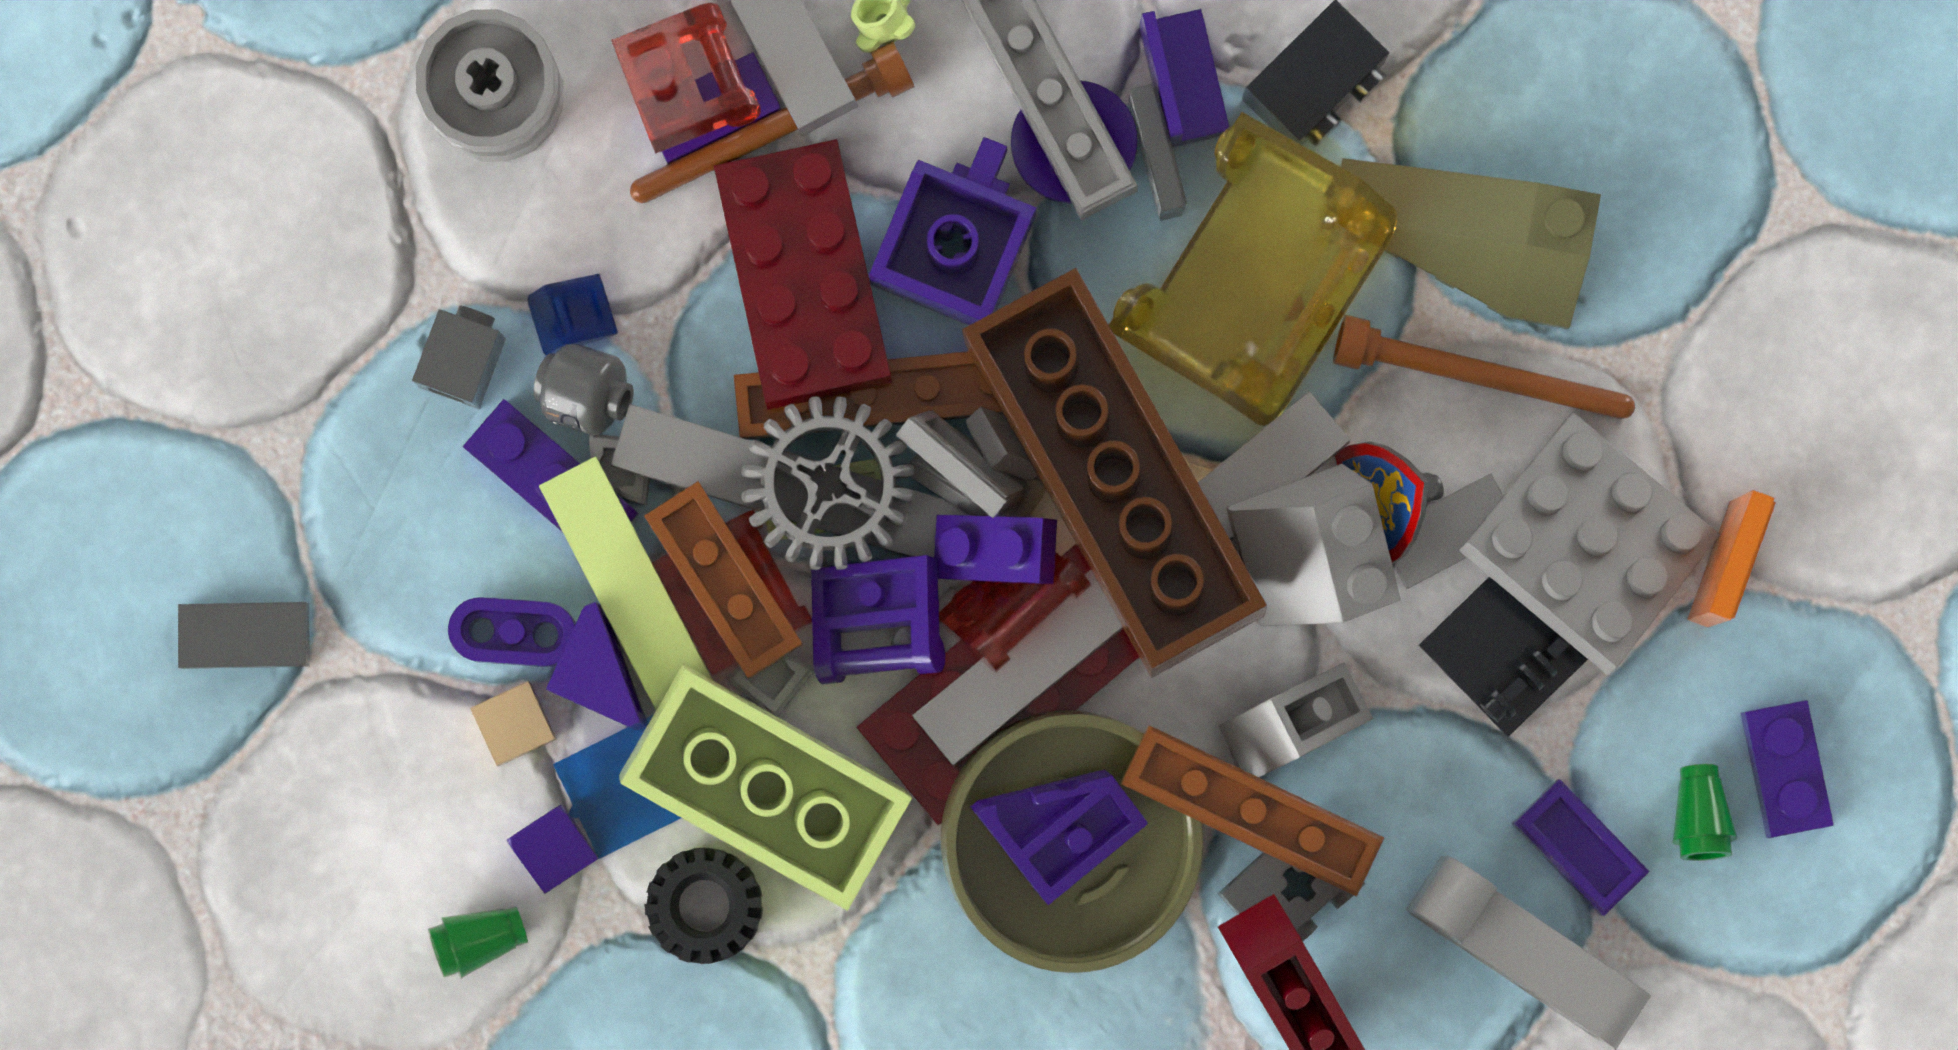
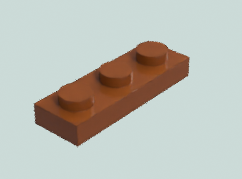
[644,481,803,680]

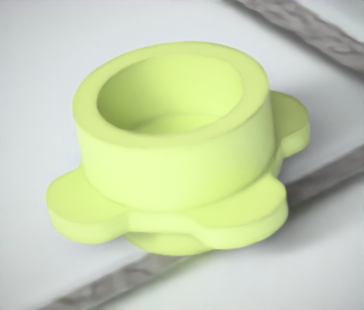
[851,0,915,53]

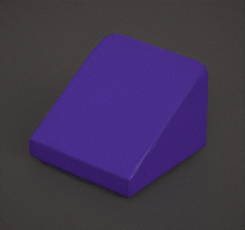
[506,805,599,894]

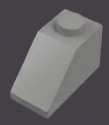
[1218,662,1373,777]

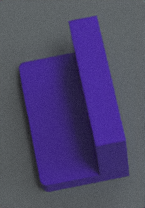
[1139,9,1230,148]

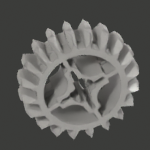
[741,397,915,570]

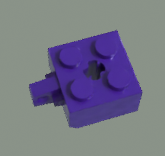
[869,137,1037,325]

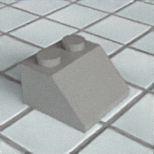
[1226,464,1401,626]

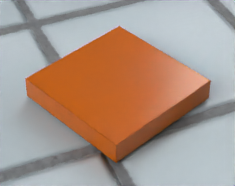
[1687,490,1776,627]

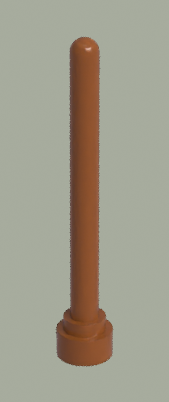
[630,42,915,203]
[1333,315,1635,419]

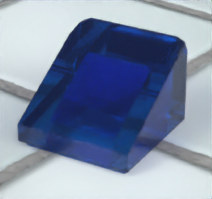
[527,273,618,355]

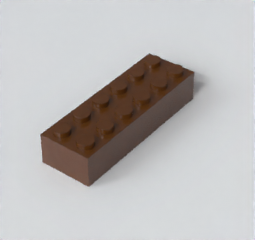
[962,268,1267,679]

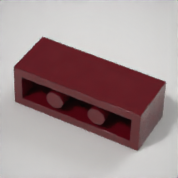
[1217,894,1365,1050]

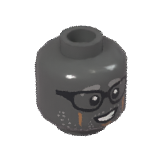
[533,344,634,435]

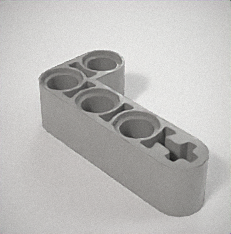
[1406,856,1651,1050]

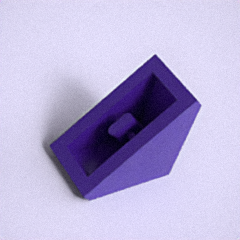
[546,602,648,731]

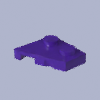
[970,769,1149,905]

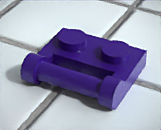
[811,555,946,685]

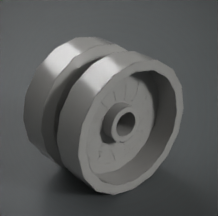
[416,9,563,162]

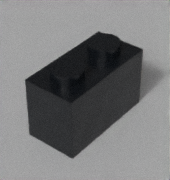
[1242,0,1390,152]

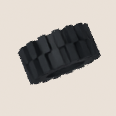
[644,848,763,964]

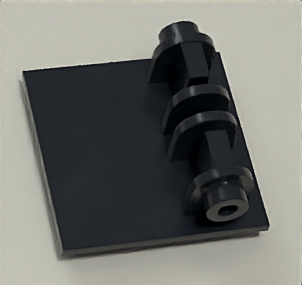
[1418,576,1588,737]

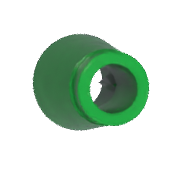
[1672,764,1737,861]
[428,906,528,979]

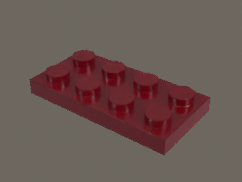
[714,139,892,410]

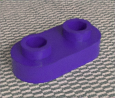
[448,597,576,667]

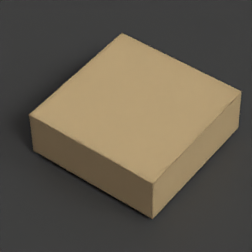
[470,681,557,766]

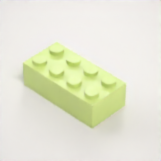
[619,664,912,911]

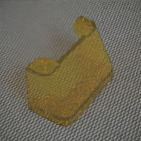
[1109,112,1397,426]

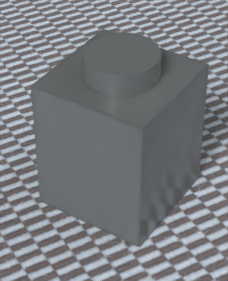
[412,305,506,409]

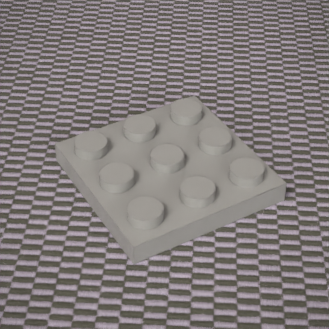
[1459,412,1720,675]

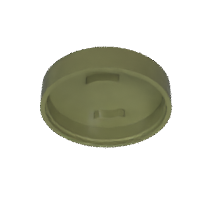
[941,710,1203,973]

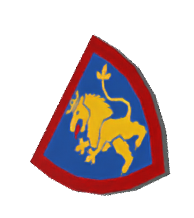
[1334,441,1444,565]

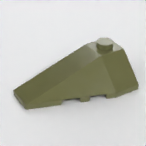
[1331,158,1601,329]

